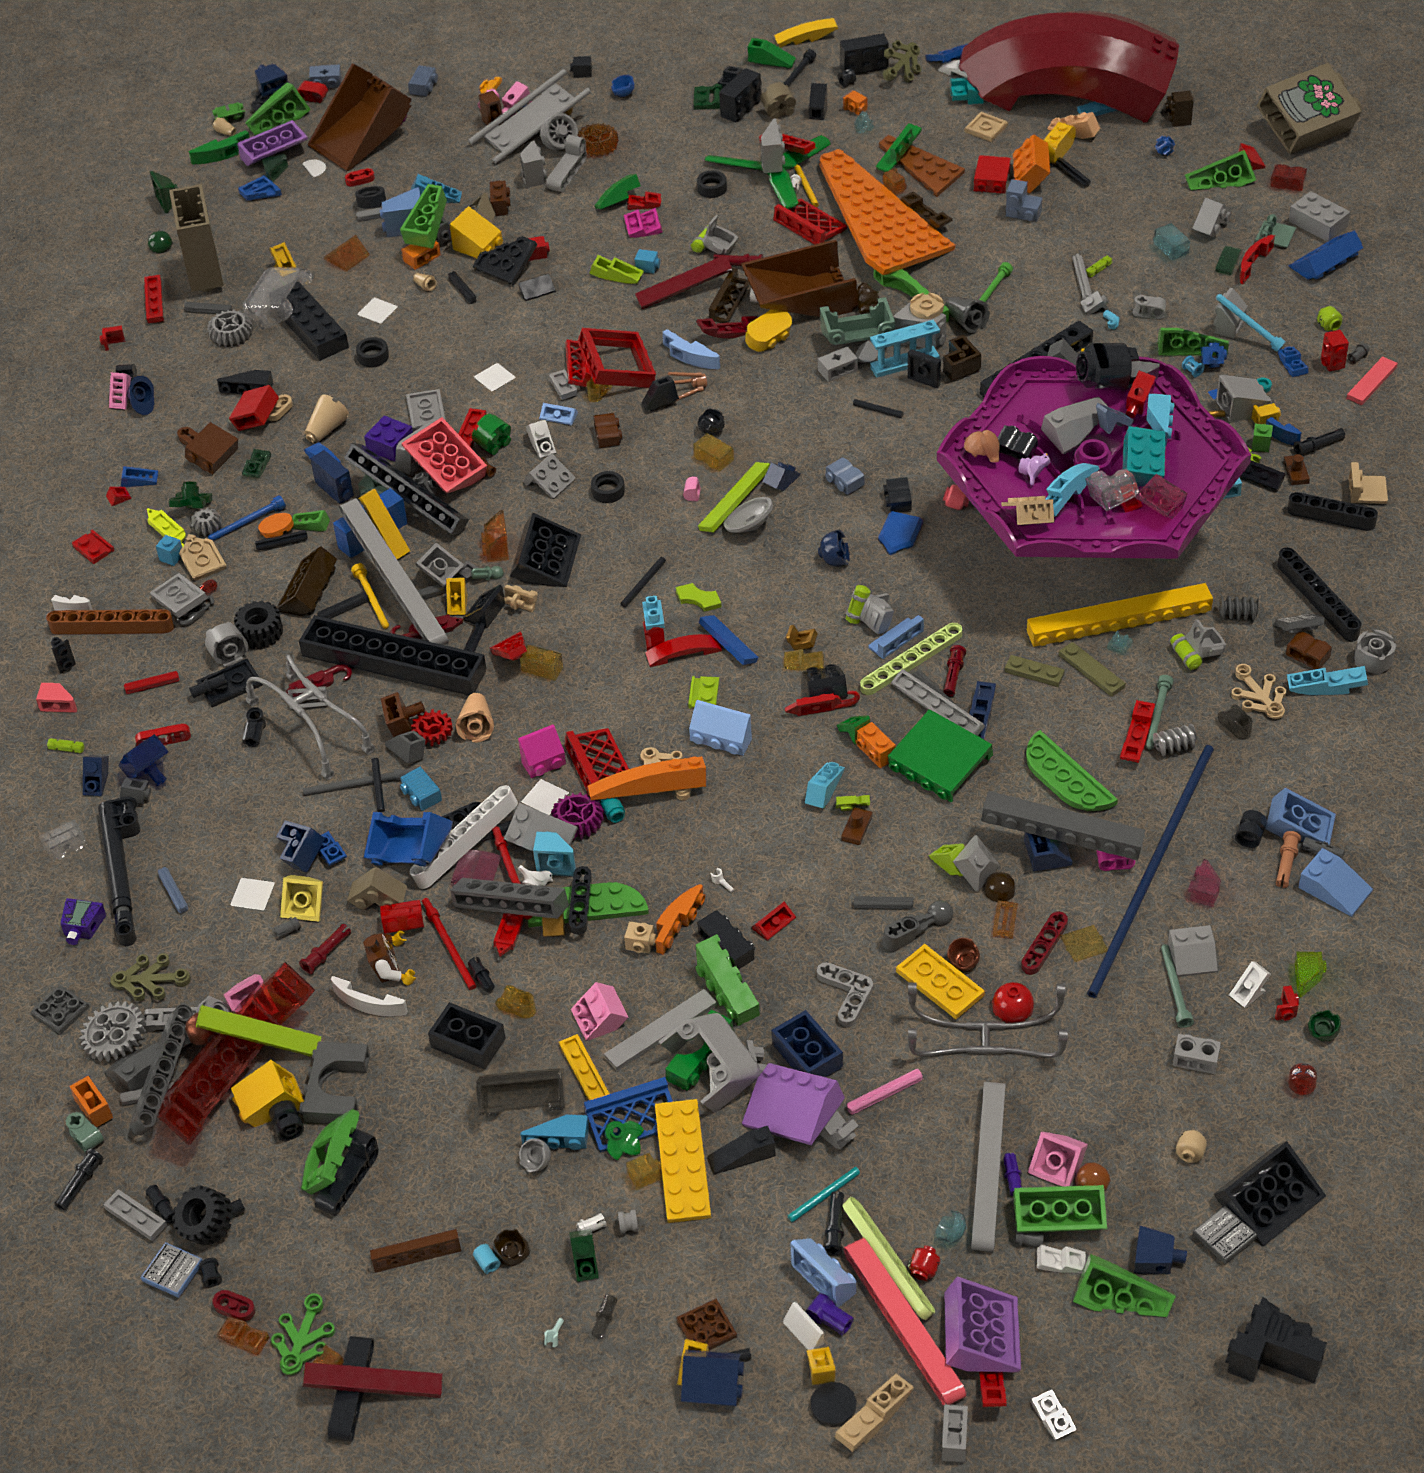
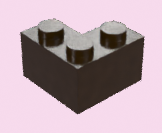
[1164,90,1194,127]
[943,335,982,381]

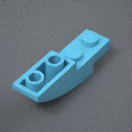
[1046,463,1099,517]
[1287,666,1368,695]

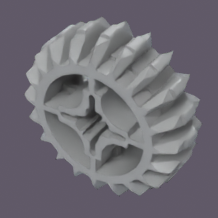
[207,309,253,347]

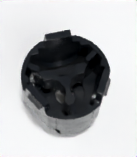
[1076,343,1139,391]

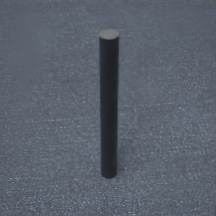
[620,557,666,608]

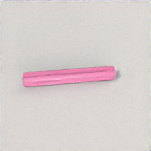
[846,1069,922,1115]

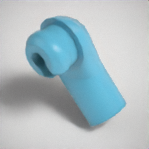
[1103,310,1120,329]

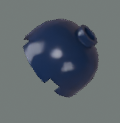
[818,529,850,567]

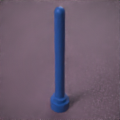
[208,495,286,541]

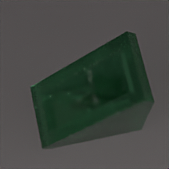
[262,154,288,182]

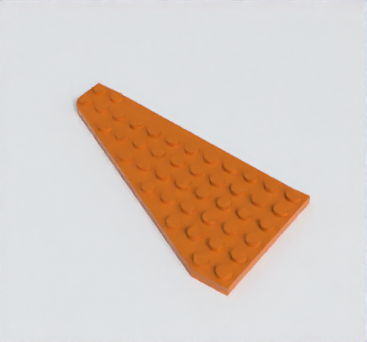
[819,149,956,275]

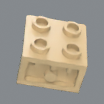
[1349,462,1388,504]
[1001,496,1054,525]

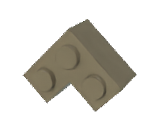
[347,867,407,910]

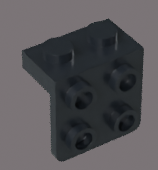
[802,664,848,698]

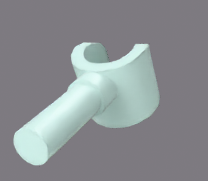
[544,1318,564,1347]

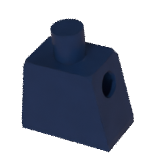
[255,64,289,96]
[1134,1226,1187,1274]

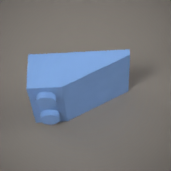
[1266,788,1336,845]
[1299,848,1373,917]

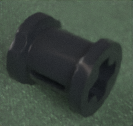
[199,1258,222,1288]

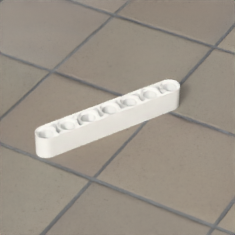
[410,785,518,889]

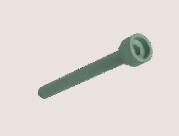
[1145,675,1174,750]
[1161,944,1194,1028]

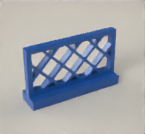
[584,1077,673,1152]

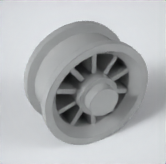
[540,113,578,151]

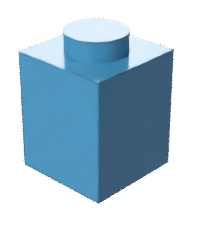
[635,249,661,274]
[156,535,182,566]

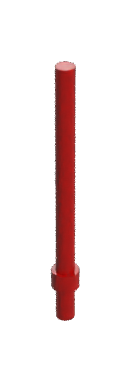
[492,827,532,920]
[421,898,476,990]

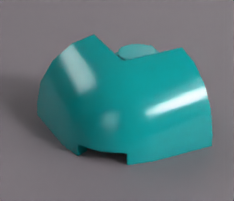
[950,78,984,104]

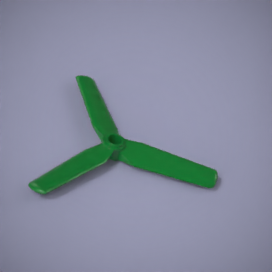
[704,135,831,209]

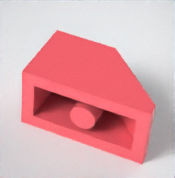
[36,683,77,712]

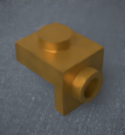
[786,625,818,650]

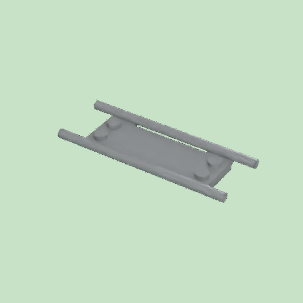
[468,69,591,164]

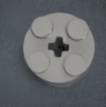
[205,622,248,666]
[1354,630,1396,675]

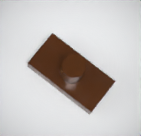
[1283,454,1310,486]
[841,807,873,845]

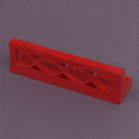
[565,339,591,388]

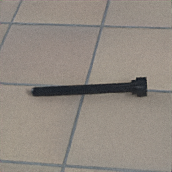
[783,49,817,87]

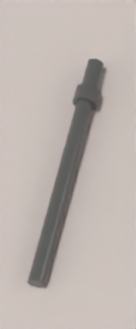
[303,768,416,796]

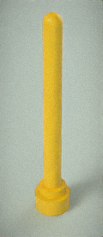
[351,563,389,629]

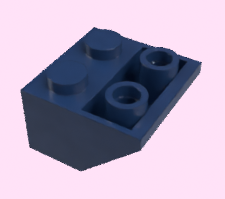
[1024,832,1073,872]

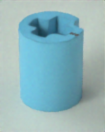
[473,1244,500,1274]

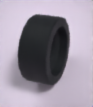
[697,170,727,198]
[355,186,386,209]
[356,337,389,367]
[591,471,625,503]

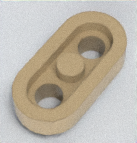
[267,394,293,421]

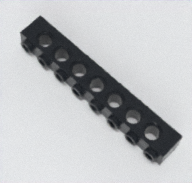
[980,321,1093,397]
[344,443,469,535]

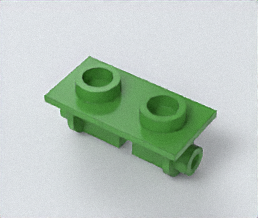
[212,102,245,121]

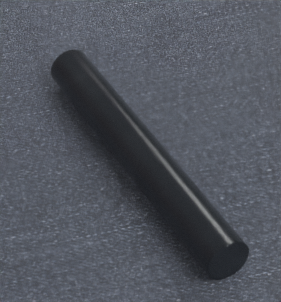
[853,399,904,418]
[371,758,385,812]

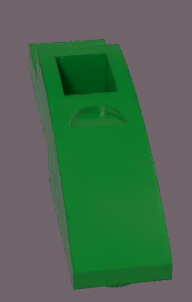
[188,130,250,165]

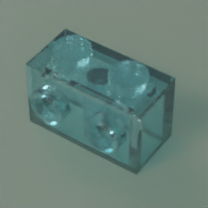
[1153,223,1190,260]

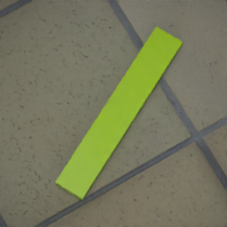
[698,462,770,532]
[196,1005,321,1057]

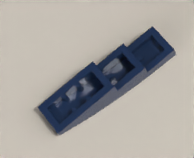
[969,681,996,740]

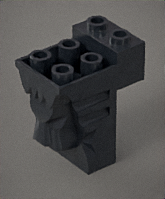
[1225,1297,1327,1384]

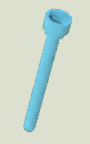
[1216,294,1285,352]

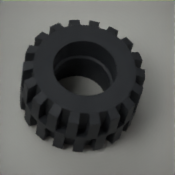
[234,601,283,649]
[172,1185,233,1245]

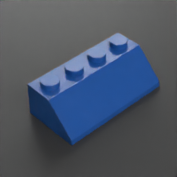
[1288,230,1363,280]

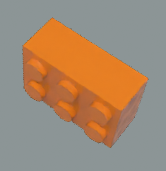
[1013,134,1051,193]

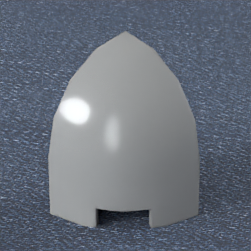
[855,340,878,363]

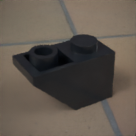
[809,83,828,120]
[642,375,679,411]

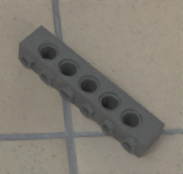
[450,878,569,919]

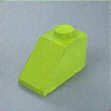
[929,844,965,876]

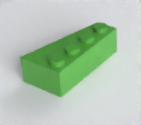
[400,184,447,248]
[695,935,760,1026]

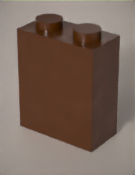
[185,422,238,474]

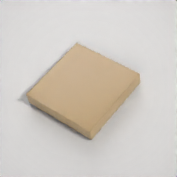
[965,112,1008,142]

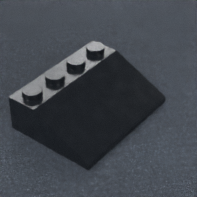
[510,513,581,587]
[1213,1141,1326,1246]

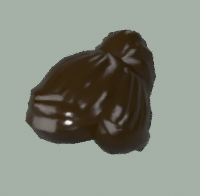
[857,283,879,314]

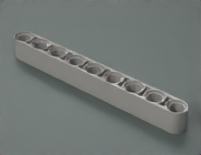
[971,1082,1006,1252]

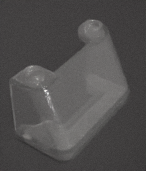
[243,267,315,331]

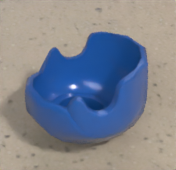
[611,75,635,97]

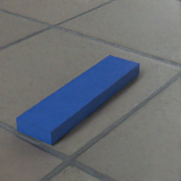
[699,615,758,665]

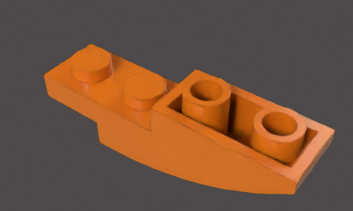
[655,884,705,955]

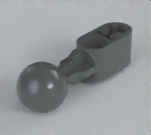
[882,900,953,951]

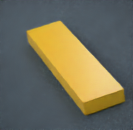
[359,489,410,559]
[559,1034,610,1101]

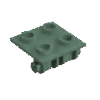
[1255,214,1296,248]

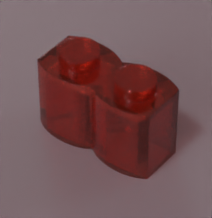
[1270,164,1307,191]

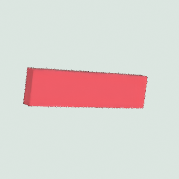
[1347,356,1398,405]

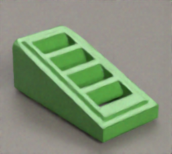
[291,510,330,531]

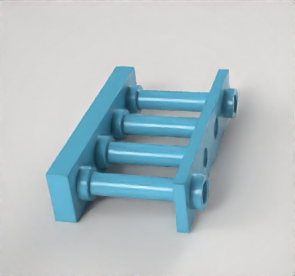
[870,320,940,378]

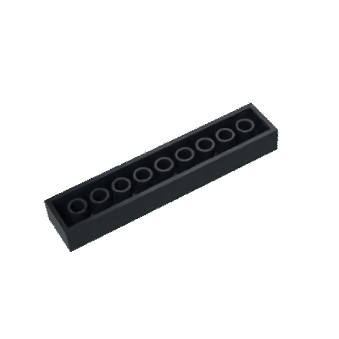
[299,615,487,695]

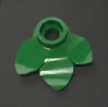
[605,1121,644,1160]

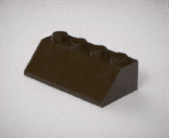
[276,546,337,616]

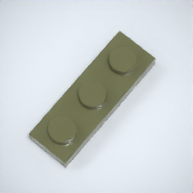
[1005,655,1065,687]

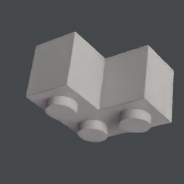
[1192,198,1232,238]

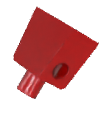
[1125,370,1156,418]

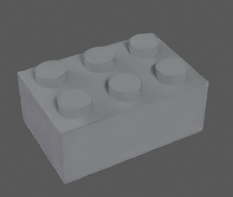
[1289,191,1350,242]

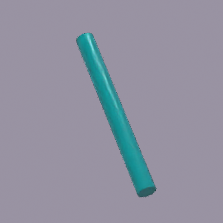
[788,1167,860,1223]

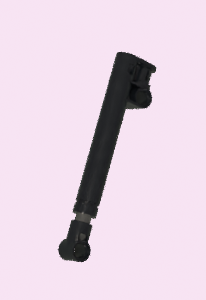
[98,797,141,946]

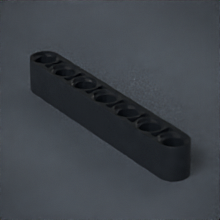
[1277,547,1362,642]

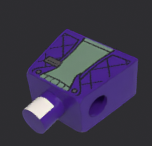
[61,898,106,945]

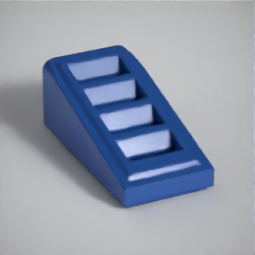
[121,466,158,487]

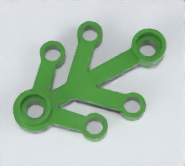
[271,1294,335,1375]

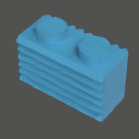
[400,766,442,811]

